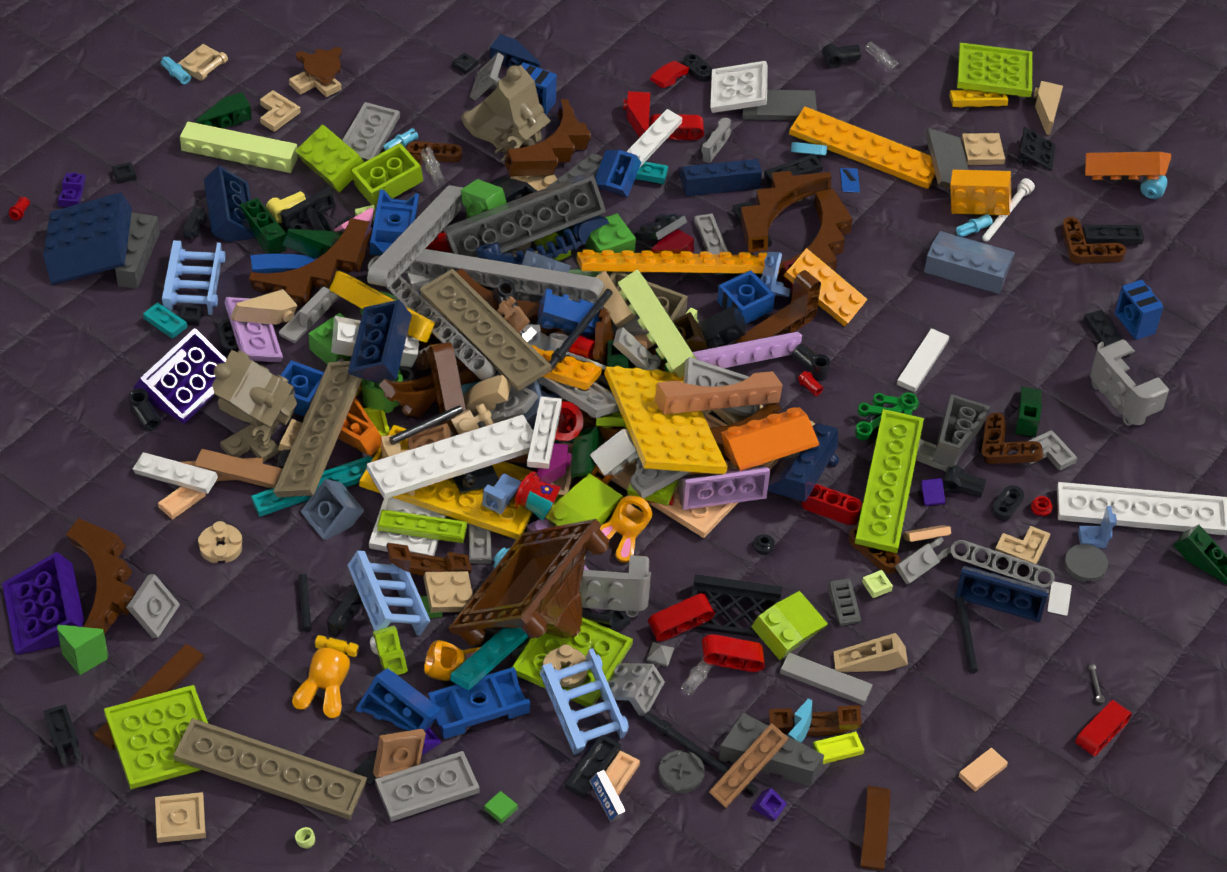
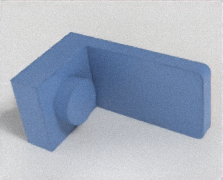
[760,252,791,297]
[482,474,521,514]
[1078,506,1117,548]

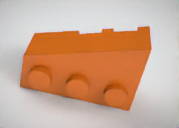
[338,397,381,457]

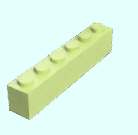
[180,122,298,173]
[618,269,696,378]

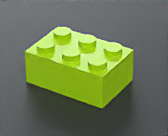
[295,124,364,193]
[351,143,423,208]

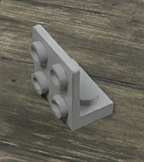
[600,663,665,716]

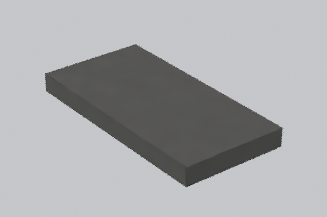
[742,90,817,120]
[925,128,969,189]

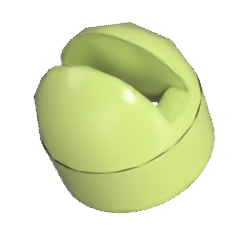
[295,827,315,849]

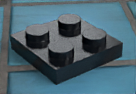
[634,214,687,240]

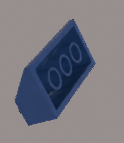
[678,159,762,196]
[204,165,256,242]
[348,300,412,383]
[767,423,838,502]
[955,565,1049,623]

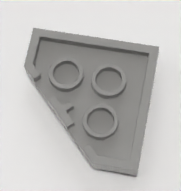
[473,372,539,426]
[630,458,690,498]

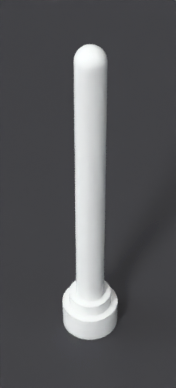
[982,178,1035,242]

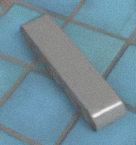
[951,540,1055,588]

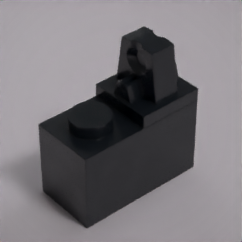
[699,306,746,349]

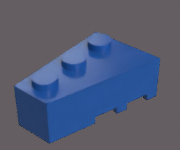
[536,289,603,337]
[355,668,442,731]

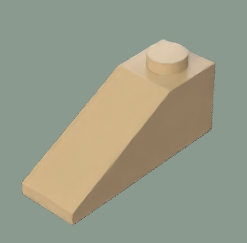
[1033,81,1063,135]
[231,289,298,325]
[834,633,908,672]

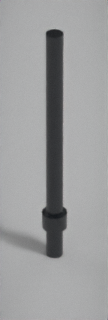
[549,289,613,372]
[643,711,759,796]

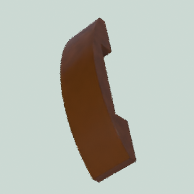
[386,542,472,576]
[769,705,862,736]
[860,785,891,871]

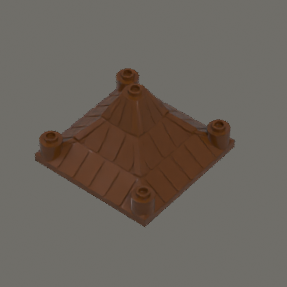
[448,519,610,646]

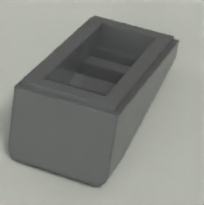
[828,579,861,626]

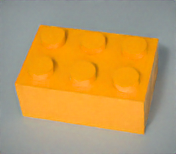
[950,170,1011,215]

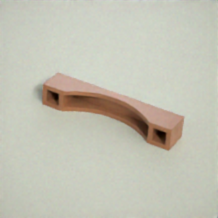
[655,371,783,414]

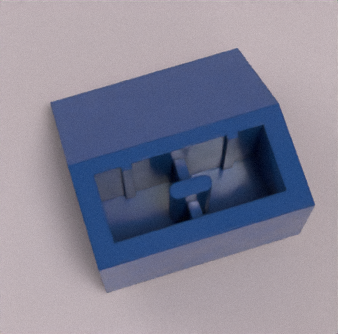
[595,150,642,197]

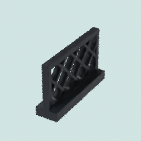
[692,574,782,638]

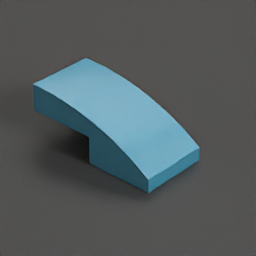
[788,698,812,743]

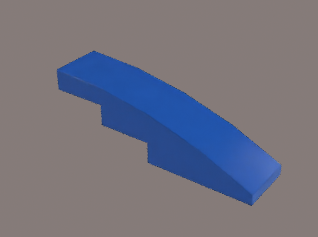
[250,254,317,274]

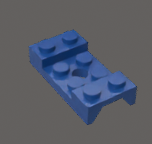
[370,189,419,256]
[428,667,530,739]

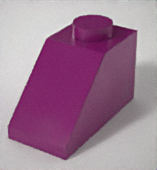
[537,443,572,484]

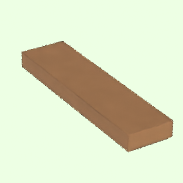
[194,449,283,489]
[709,723,789,808]

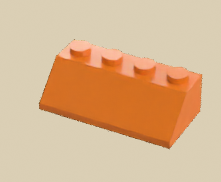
[1085,152,1171,180]
[721,407,819,471]

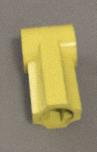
[265,191,306,223]

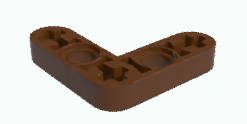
[407,141,462,170]
[1062,217,1126,264]
[982,412,1044,464]
[848,523,900,574]

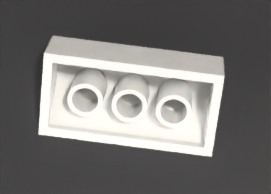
[331,316,419,368]

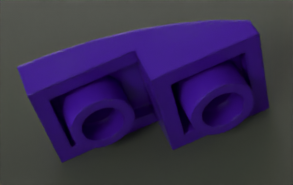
[58,172,86,207]

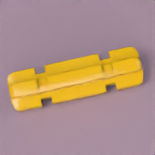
[315,635,359,657]

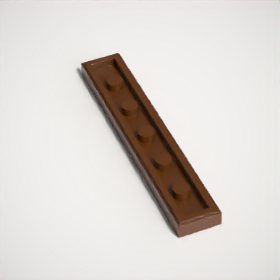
[94,643,204,750]

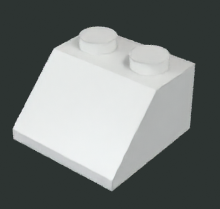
[590,429,639,476]

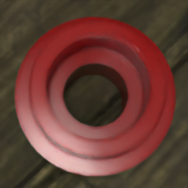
[1031,496,1052,516]

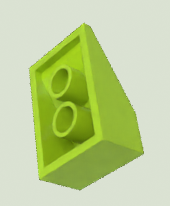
[546,473,623,527]
[751,591,828,660]

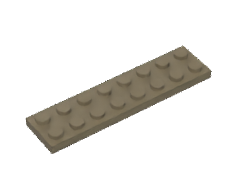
[420,269,552,391]
[273,361,362,497]
[174,718,367,820]

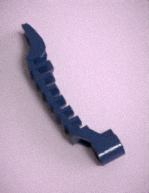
[476,216,609,265]

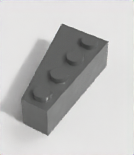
[115,212,160,289]
[932,394,991,467]
[719,713,824,786]

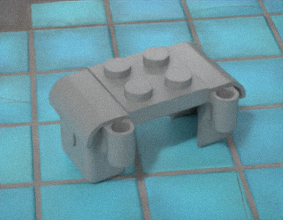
[1090,340,1169,426]
[579,555,651,617]

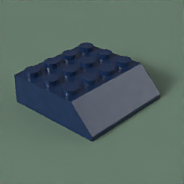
[43,192,132,285]

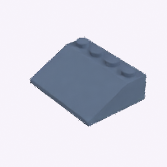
[924,231,1015,294]

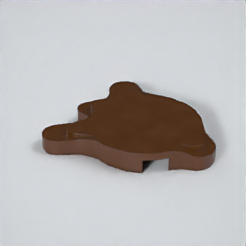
[296,47,342,86]
[593,308,613,367]

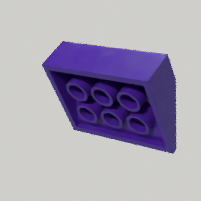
[133,328,226,424]
[2,552,85,655]

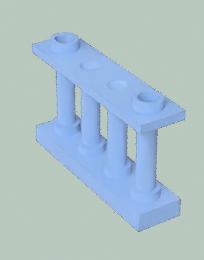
[162,240,225,315]
[347,551,430,636]
[540,649,629,755]

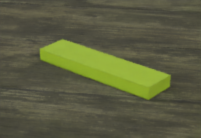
[377,509,467,543]

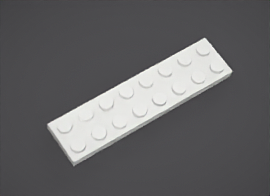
[367,415,533,499]
[1057,482,1227,535]

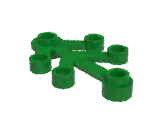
[855,392,919,441]

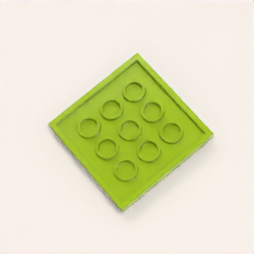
[957,43,1032,97]
[512,617,633,707]
[104,685,208,790]

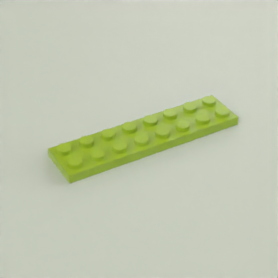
[855,409,924,553]

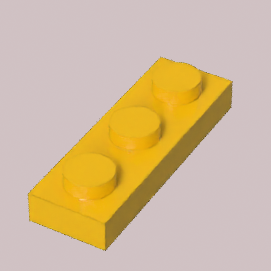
[949,90,1008,108]

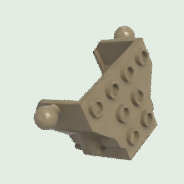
[461,65,550,162]
[212,350,297,446]

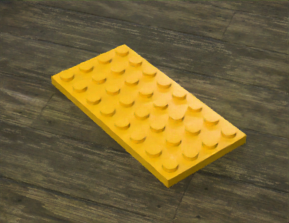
[604,366,728,474]
[359,425,537,539]

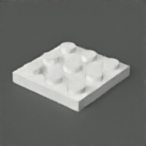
[710,61,768,113]
[369,497,447,556]

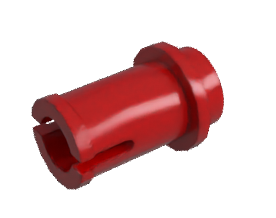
[9,197,30,220]
[798,371,824,396]

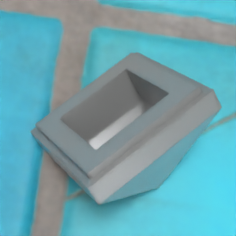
[646,642,674,667]

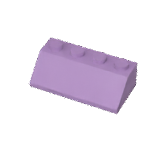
[678,465,770,510]

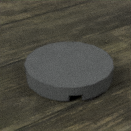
[1064,544,1108,582]
[658,750,704,793]

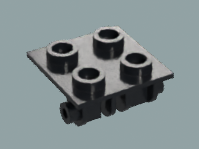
[1018,127,1055,170]
[453,465,499,493]

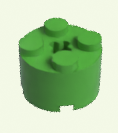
[361,370,403,413]

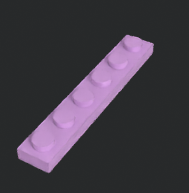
[692,332,802,368]

